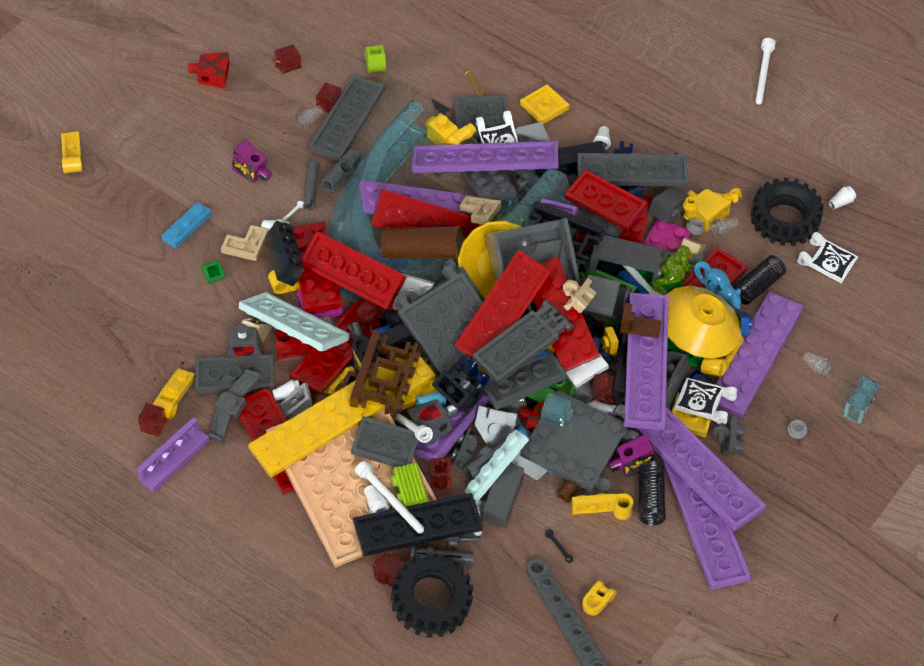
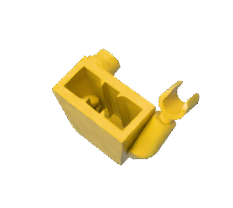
[425,113,476,145]
[683,188,742,232]

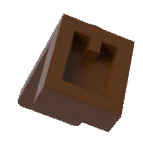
[620,303,662,338]

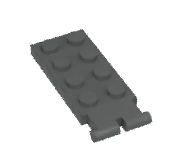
[472,300,574,385]

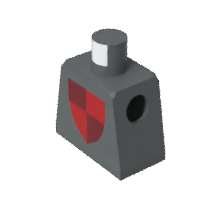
[227,324,263,357]
[407,400,459,446]

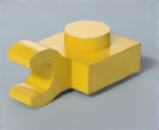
[602,326,619,357]

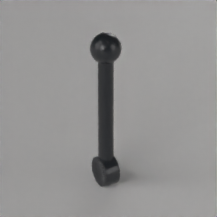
[545,529,573,563]

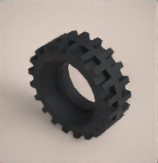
[751,178,824,246]
[391,553,473,638]

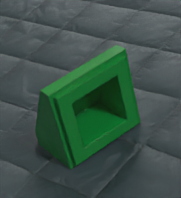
[201,260,226,283]

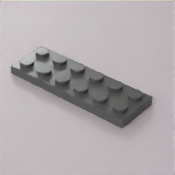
[308,75,385,161]
[577,153,689,187]

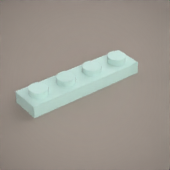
[464,430,529,502]

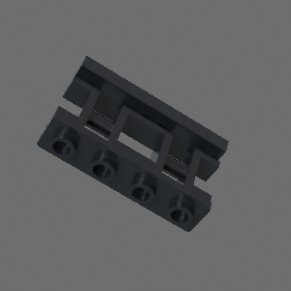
[529,200,605,273]

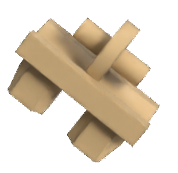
[563,278,597,313]

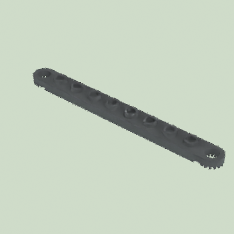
[527,559,608,666]

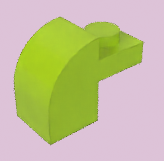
[364,45,386,73]

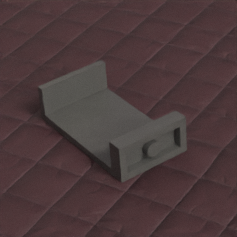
[588,235,664,285]

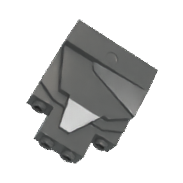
[485,218,581,315]

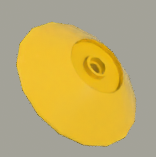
[457,221,522,299]
[666,286,741,359]

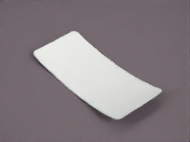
[511,451,547,480]

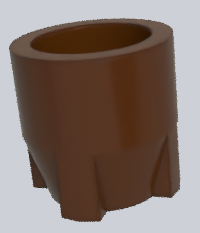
[557,480,578,503]

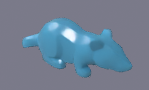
[694,261,741,310]

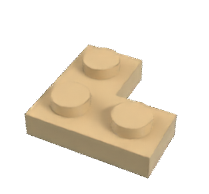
[460,196,501,225]
[221,225,269,261]

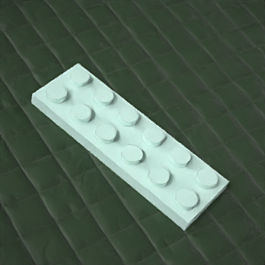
[239,292,349,351]

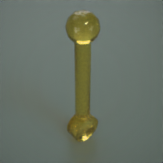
[465,70,483,96]

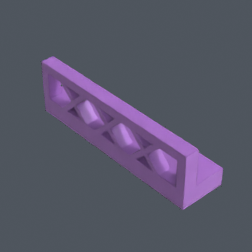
[137,417,210,492]

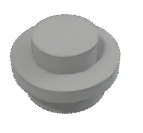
[686,218,704,235]
[787,420,808,439]

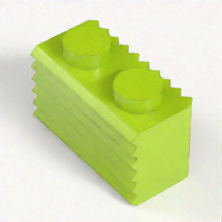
[390,463,428,507]

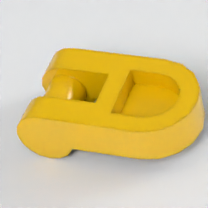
[582,580,617,615]

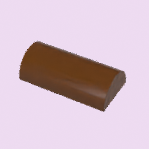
[381,227,464,258]

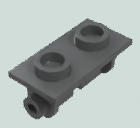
[449,427,478,470]

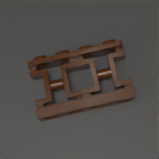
[350,330,421,418]

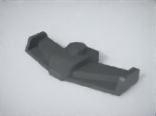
[208,369,262,444]

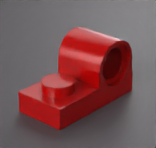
[275,330,314,360]

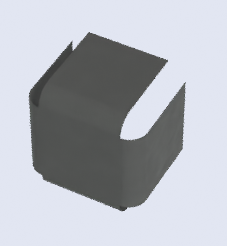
[580,275,632,321]

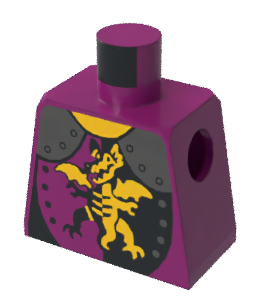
[232,139,272,183]
[608,434,656,477]

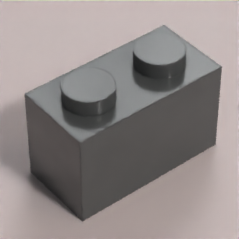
[649,186,690,224]

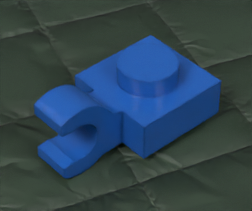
[736,312,752,336]

